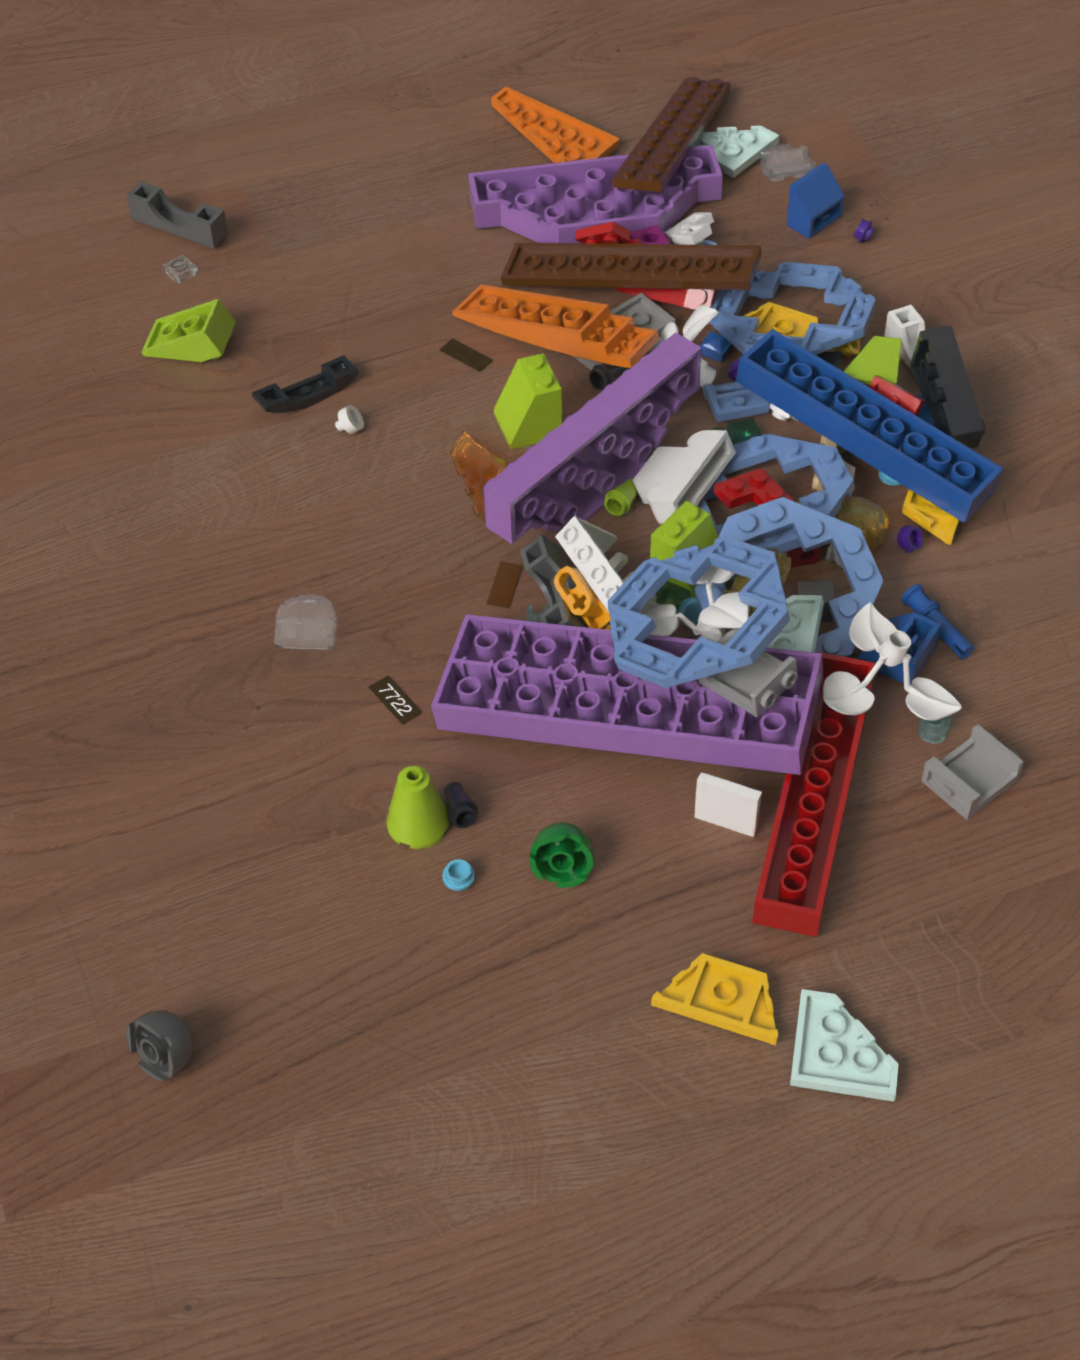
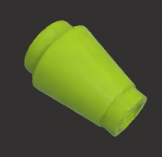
[604,479,638,516]

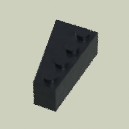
[910,325,985,449]

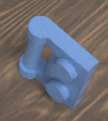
[703,382,769,422]

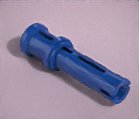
[901,584,975,660]

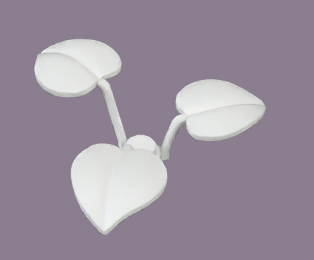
[650,305,720,387]
[643,565,750,642]
[823,603,962,721]

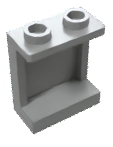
[699,628,798,717]
[921,725,1024,820]

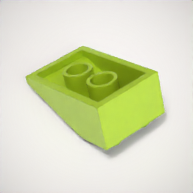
[141,299,236,362]

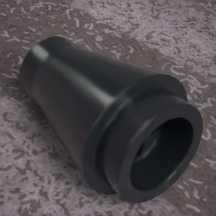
[589,363,628,390]
[444,782,478,828]

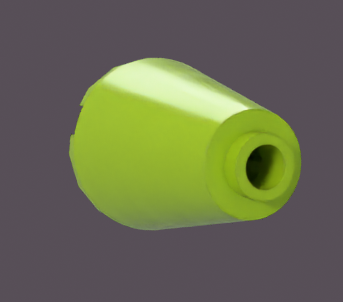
[386,766,450,849]

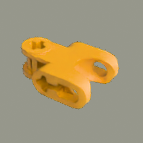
[554,566,611,630]

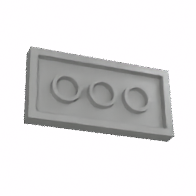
[573,293,676,370]

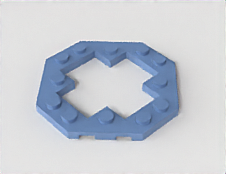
[709,262,876,355]
[697,434,855,555]
[694,497,883,658]
[607,536,790,688]

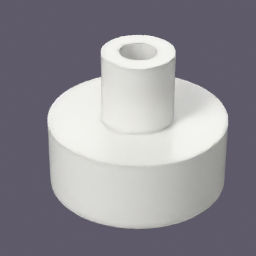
[335,405,364,434]

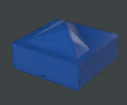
[700,331,734,363]

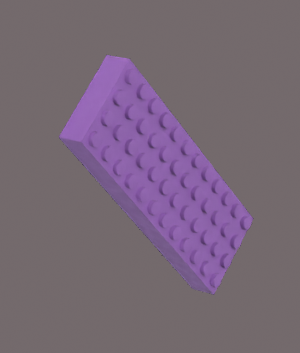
[431,614,823,775]

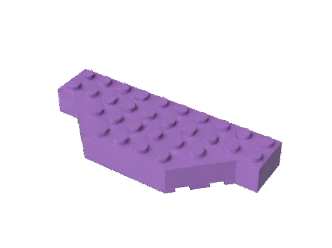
[468,145,723,243]
[484,332,702,544]

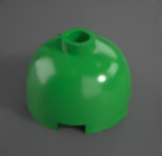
[529,822,595,888]

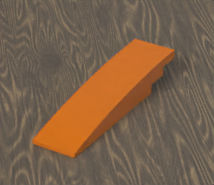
[452,284,659,368]

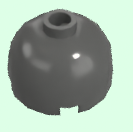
[126,1010,194,1081]

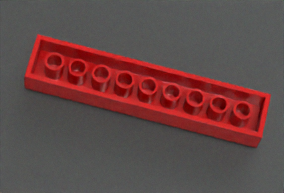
[752,651,876,937]

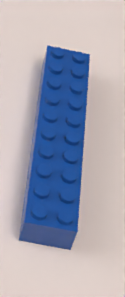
[736,329,1004,523]

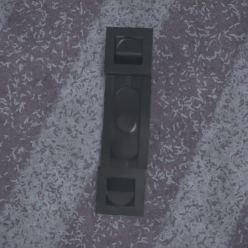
[252,356,358,413]

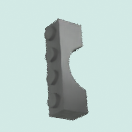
[127,181,228,249]
[520,534,588,628]

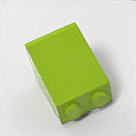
[844,336,901,387]
[494,353,562,450]
[650,501,718,601]

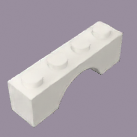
[884,305,925,368]

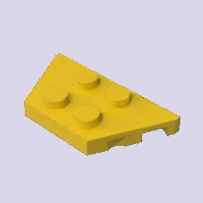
[744,302,818,337]
[902,489,960,545]
[651,953,778,1046]

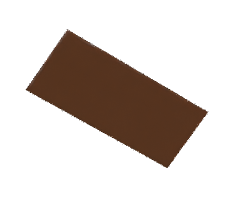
[487,561,523,608]

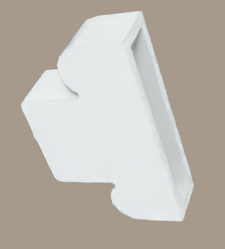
[633,430,736,524]

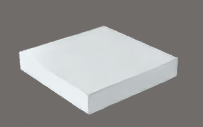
[694,772,762,837]

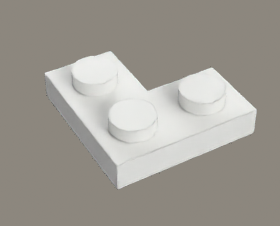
[663,212,714,245]

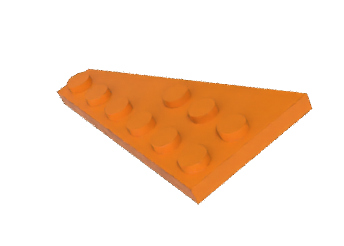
[491,86,620,163]

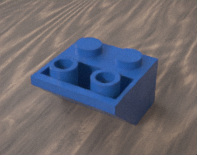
[787,163,845,239]
[858,612,941,685]

